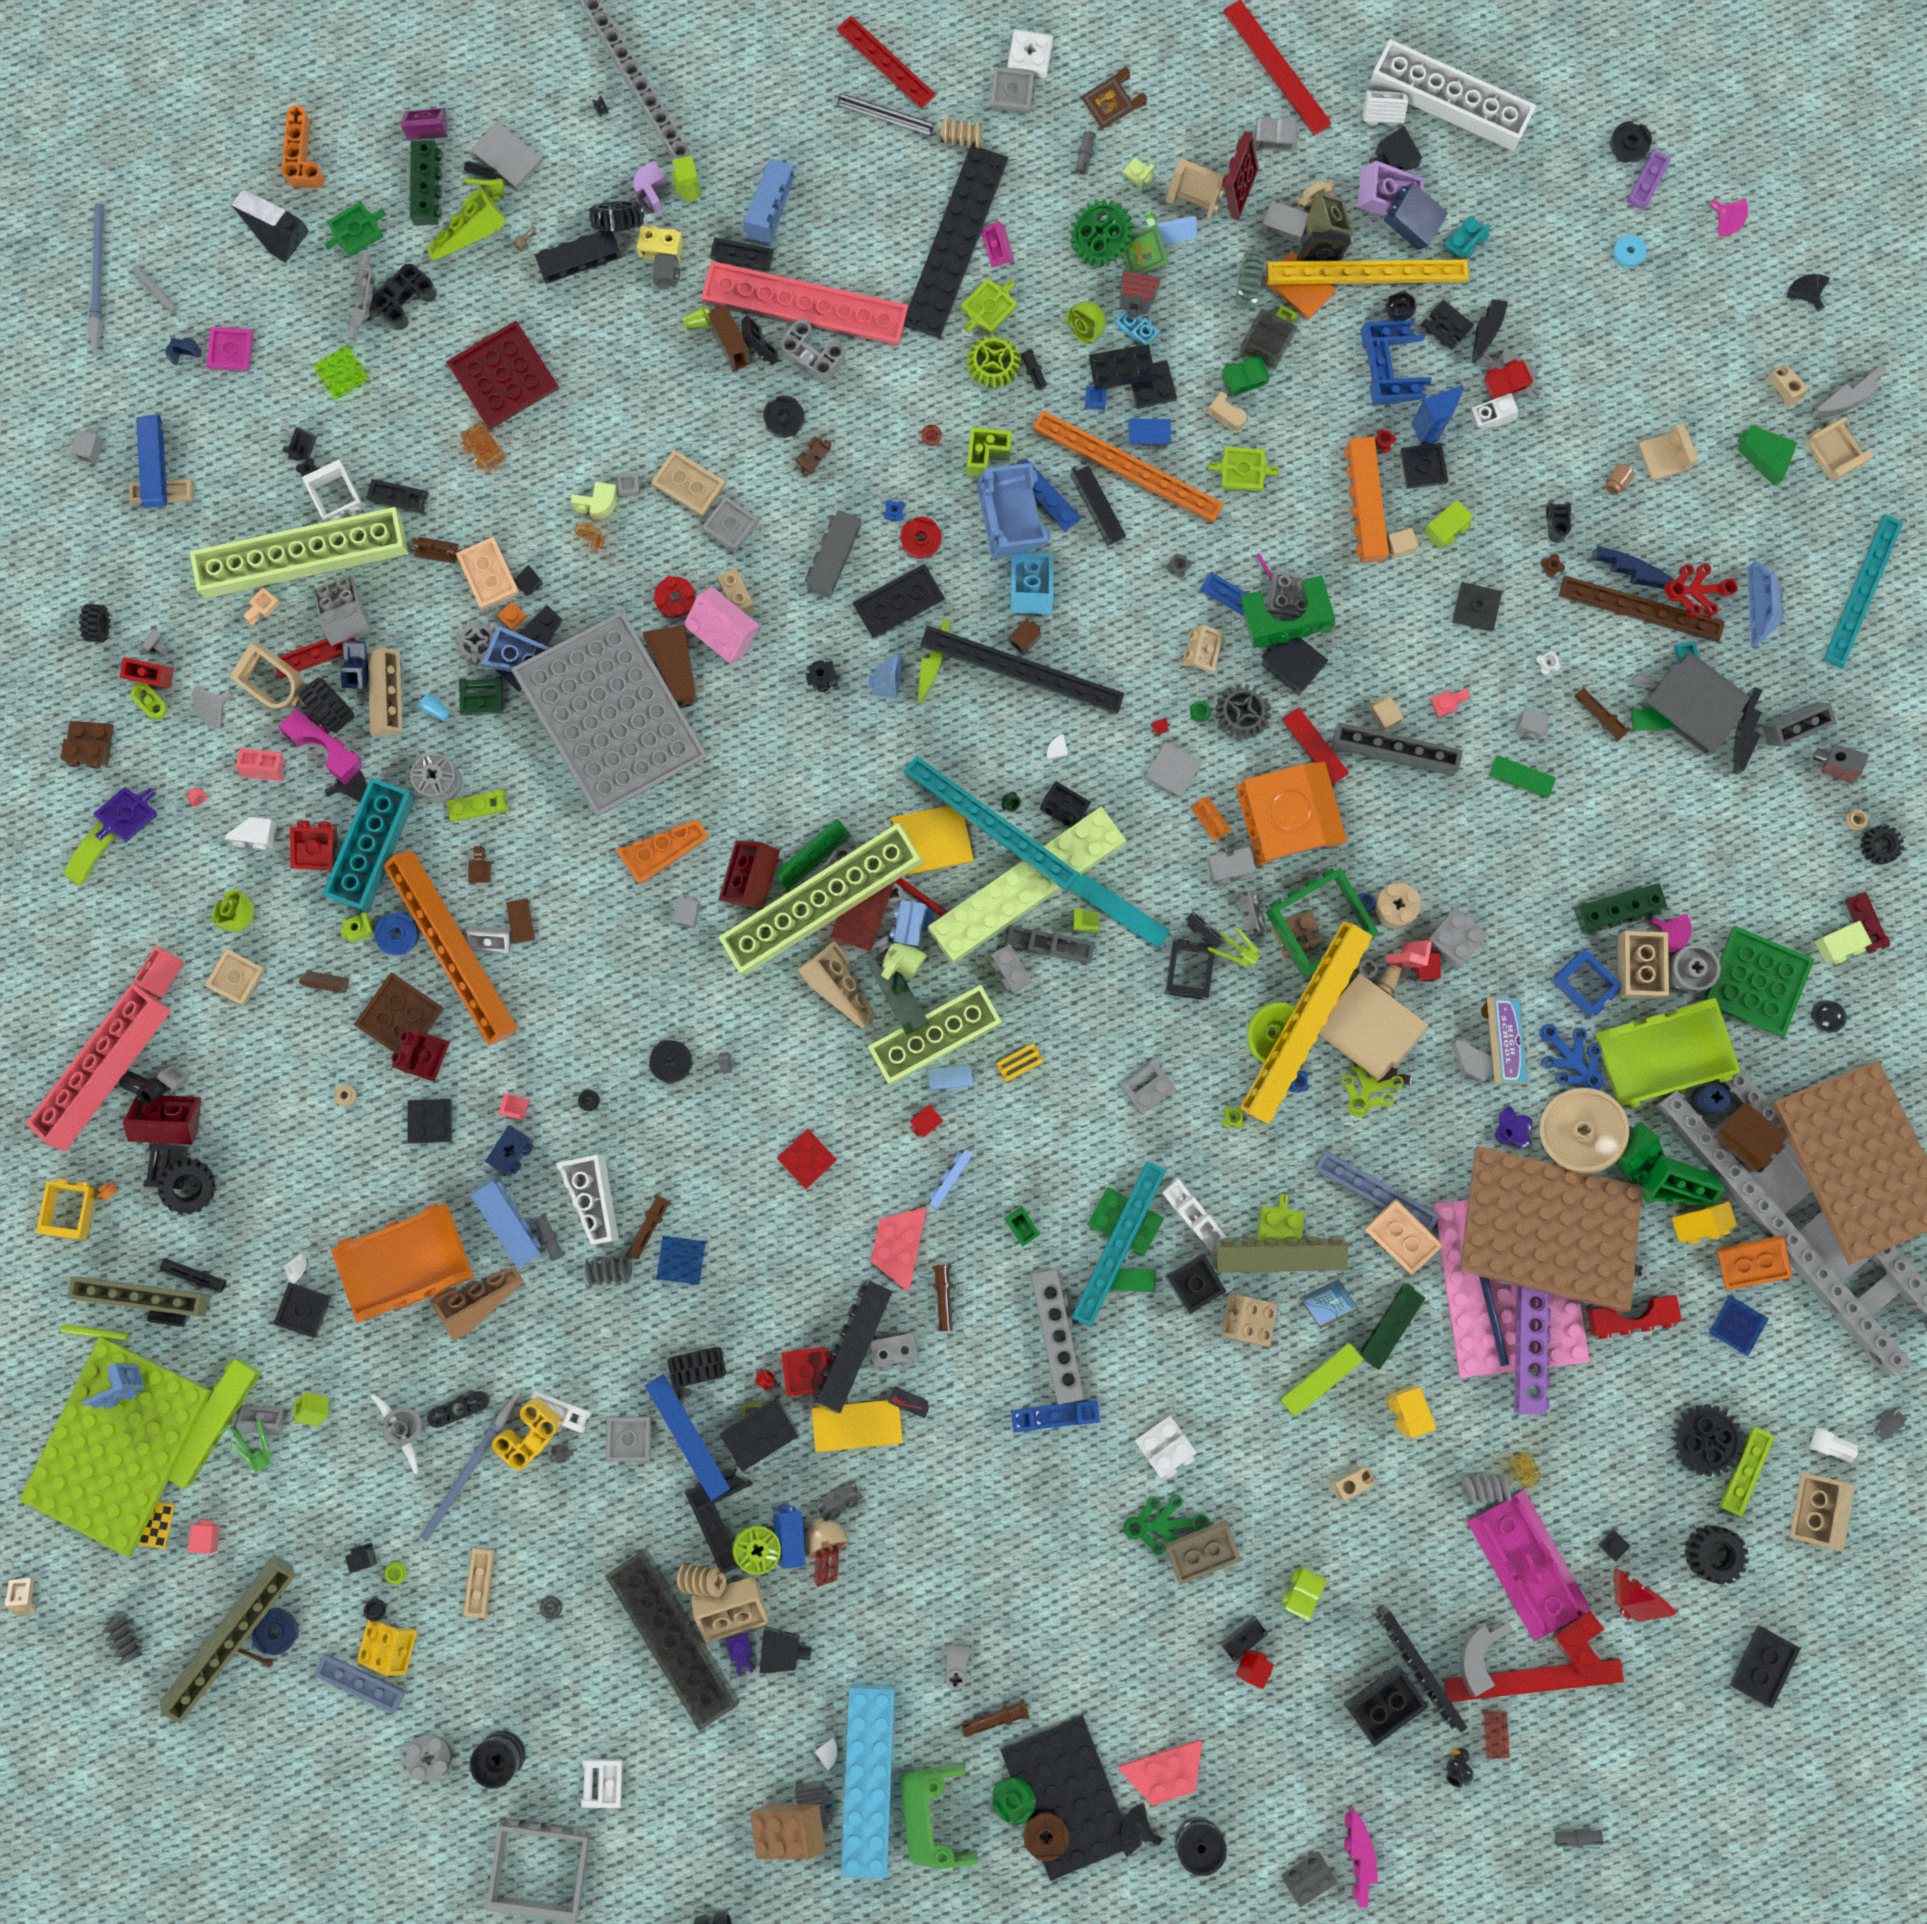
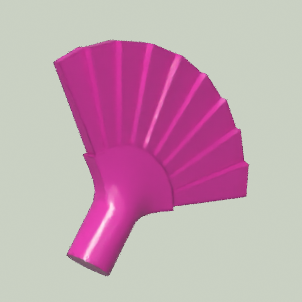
[1709,198,1748,236]
[1649,913,1692,953]

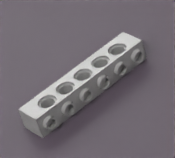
[1031,1269,1087,1405]

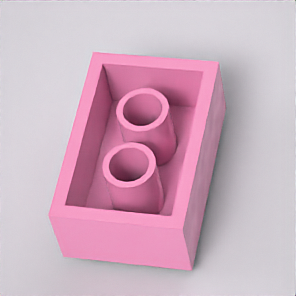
[683,587,760,664]

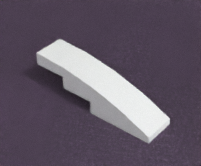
[1160,1177,1227,1257]

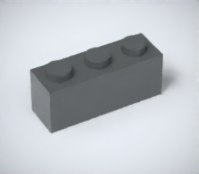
[1762,702,1837,747]

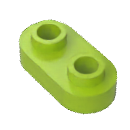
[131,683,168,720]

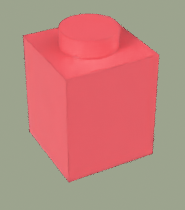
[188,1519,220,1553]

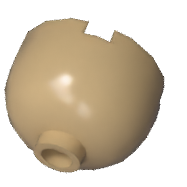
[804,1518,848,1560]

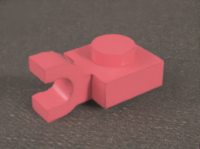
[1430,689,1470,718]

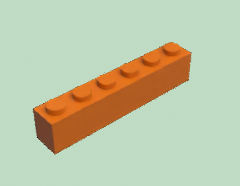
[1344,437,1389,563]

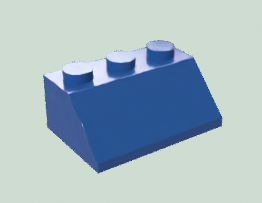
[1412,385,1464,444]

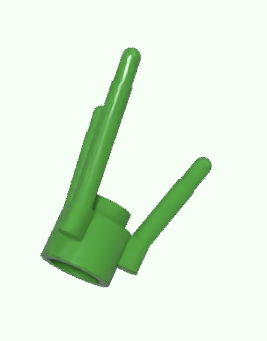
[231,1420,272,1473]

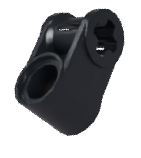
[1546,502,1571,543]

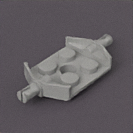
[347,253,376,341]

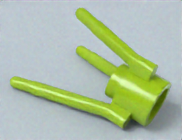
[460,178,505,211]
[1208,927,1260,967]

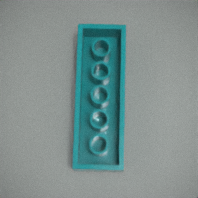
[322,777,416,913]

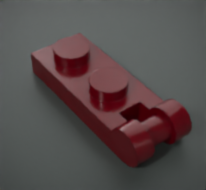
[1844,892,1890,954]

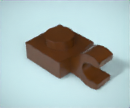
[468,846,491,883]

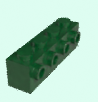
[410,140,443,225]
[1574,883,1668,935]

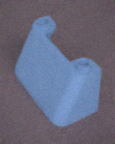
[977,463,1050,559]

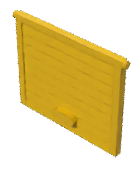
[890,806,974,876]

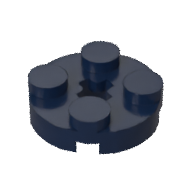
[251,1608,299,1655]

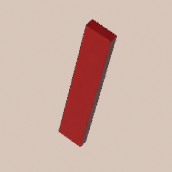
[837,16,936,110]

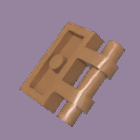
[1271,910,1324,958]

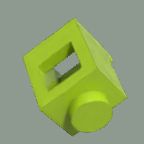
[340,912,375,943]

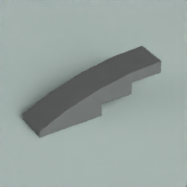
[1005,925,1095,963]

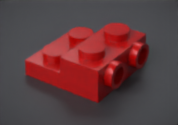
[290,820,337,871]
[781,1346,831,1397]

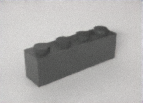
[805,510,862,599]

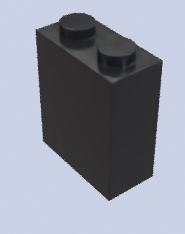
[1261,637,1328,696]

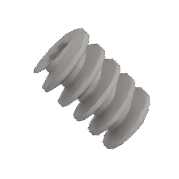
[1461,1474,1511,1505]

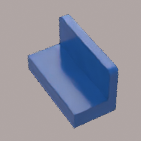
[1128,418,1171,445]

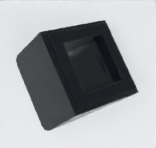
[514,565,543,596]

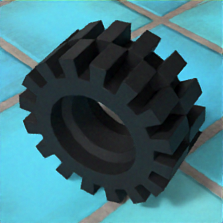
[79,604,111,643]
[1860,825,1904,865]

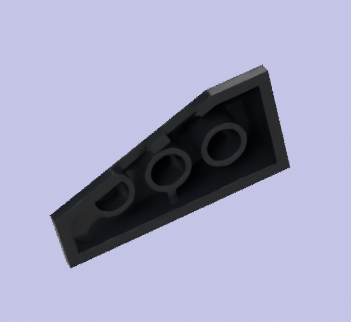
[231,189,309,263]

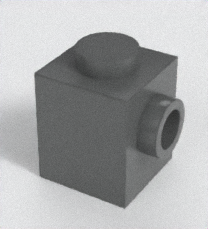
[653,254,680,289]

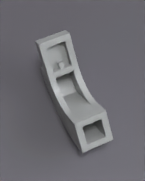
[1460,1621,1514,1697]

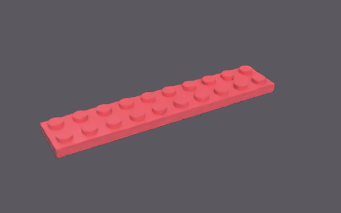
[701,261,908,346]

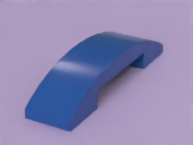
[1011,1400,1100,1433]

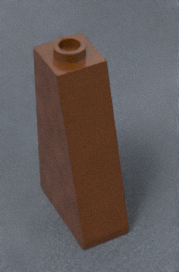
[643,625,698,707]

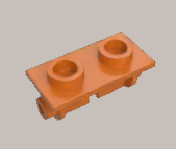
[1191,796,1232,842]

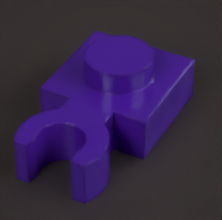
[725,1633,754,1676]

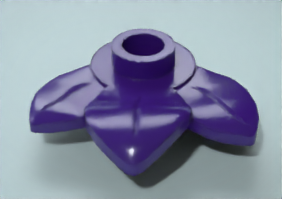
[1495,1106,1533,1148]

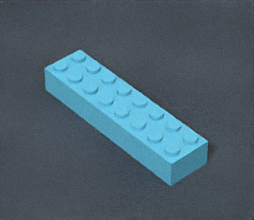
[841,1684,895,1878]

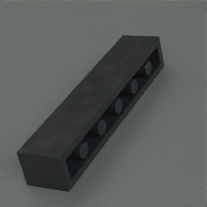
[812,1280,893,1414]

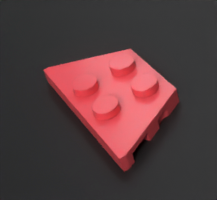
[871,1208,926,1291]
[1119,1740,1202,1806]

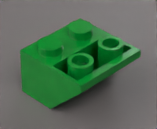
[1615,1122,1665,1185]

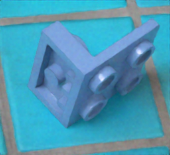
[82,1363,145,1409]

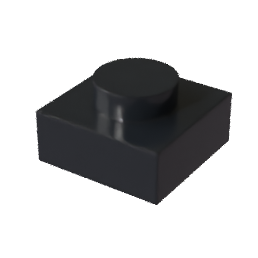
[1598,1529,1630,1562]

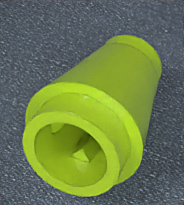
[683,306,711,329]

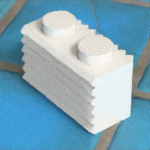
[1362,91,1408,126]

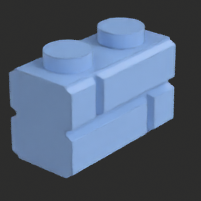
[890,900,927,948]

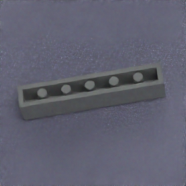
[1331,723,1463,776]

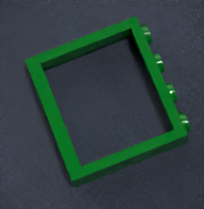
[1265,868,1380,978]

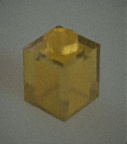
[1506,1451,1543,1488]

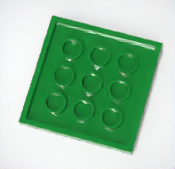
[1704,926,1815,1037]

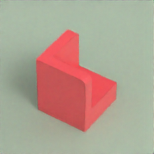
[499,1093,530,1121]

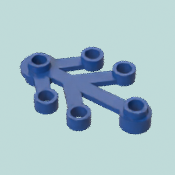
[1539,1024,1604,1090]

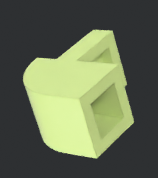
[571,482,618,520]
[881,943,927,980]

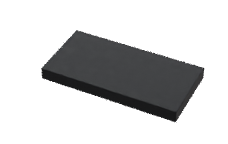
[853,564,945,639]

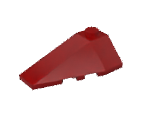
[1613,1568,1677,1622]

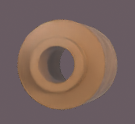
[1605,463,1635,495]

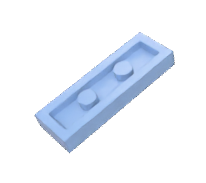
[929,1149,973,1209]

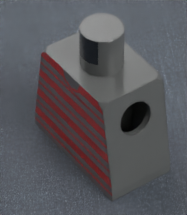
[1120,270,1161,318]
[1813,745,1869,785]

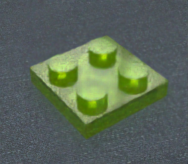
[313,345,370,401]

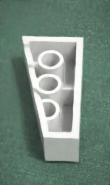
[556,1155,619,1245]

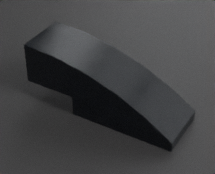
[1471,299,1508,363]

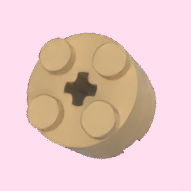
[1374,883,1421,929]

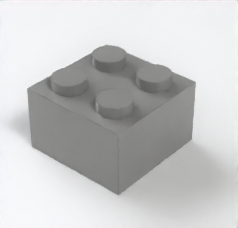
[1427,907,1489,970]

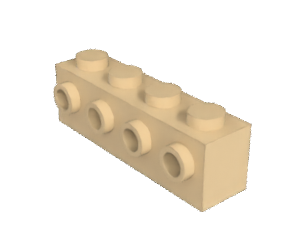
[368,648,402,737]

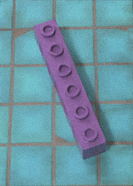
[1514,1285,1551,1415]

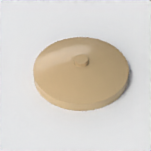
[1540,1088,1629,1173]

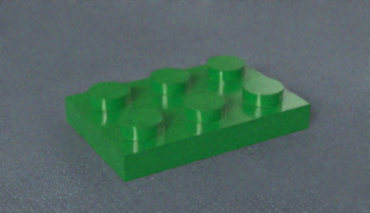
[1087,1187,1164,1256]

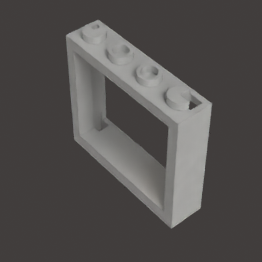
[485,1818,591,1923]

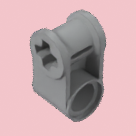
[945,1644,969,1690]

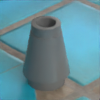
[1874,1407,1908,1440]

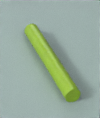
[61,1324,129,1342]

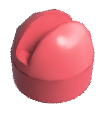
[187,788,207,807]

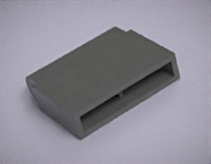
[1641,651,1750,756]

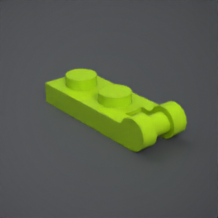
[447,789,509,822]

